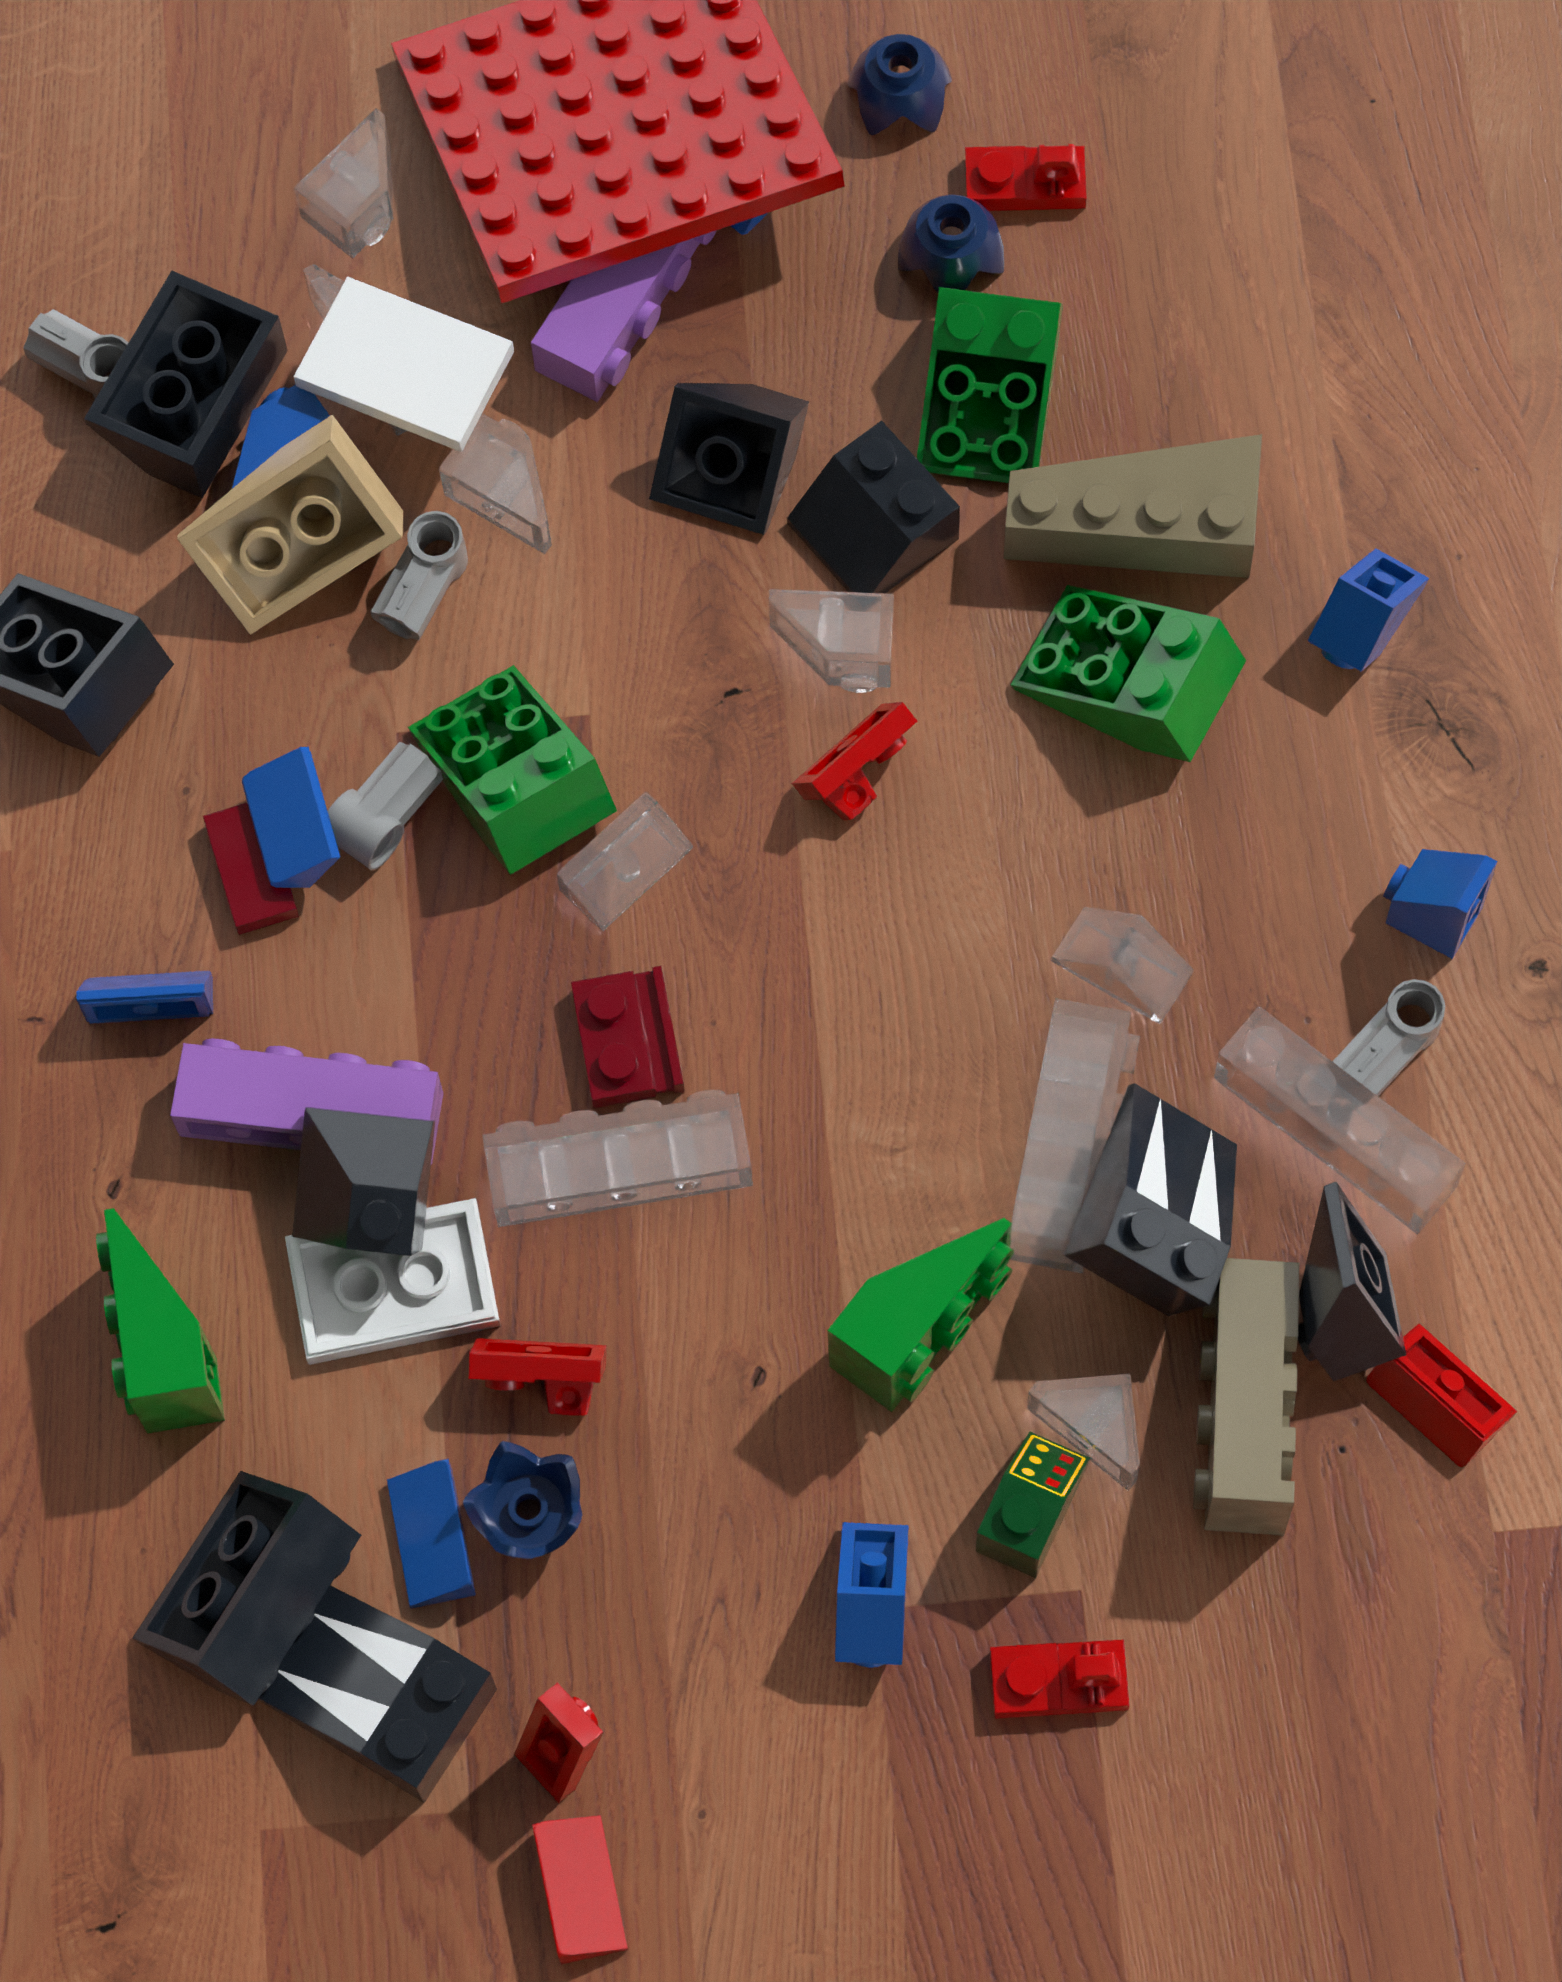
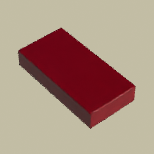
[203,803,299,935]

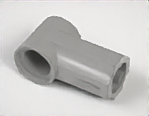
[23,309,128,399]
[371,511,468,640]
[328,742,443,871]
[1329,979,1445,1105]

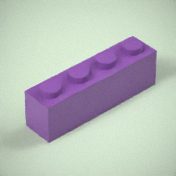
[531,230,717,402]
[170,1039,443,1165]

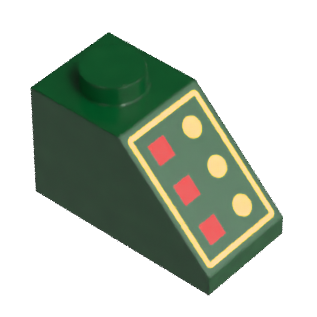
[976,1431,1090,1578]

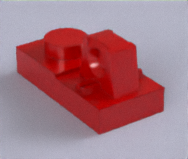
[965,144,1087,211]
[791,702,918,820]
[468,1338,607,1416]
[990,1639,1130,1719]
[514,1682,603,1803]

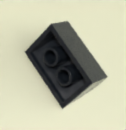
[84,270,288,498]
[132,1471,362,1706]

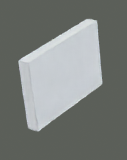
[294,276,514,452]
[285,1198,501,1365]

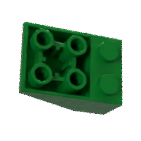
[917,287,1063,483]
[1011,585,1246,762]
[408,665,617,875]
[96,1208,225,1434]
[827,1218,1014,1412]

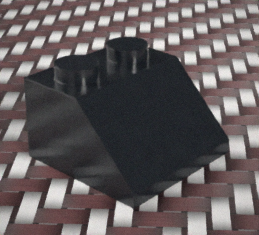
[787,420,960,609]

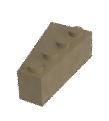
[1004,434,1262,578]
[1193,1258,1299,1535]

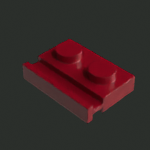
[571,966,685,1108]

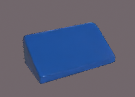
[242,747,340,888]
[76,971,213,1024]
[387,1458,476,1609]

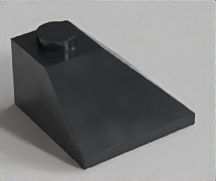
[649,383,809,535]
[292,1107,435,1256]
[1298,1182,1406,1382]

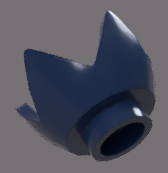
[847,34,952,135]
[898,194,1004,293]
[463,1441,583,1559]

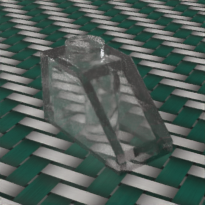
[294,108,393,259]
[439,413,552,554]
[769,589,894,693]

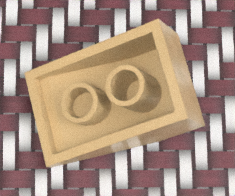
[177,415,403,635]

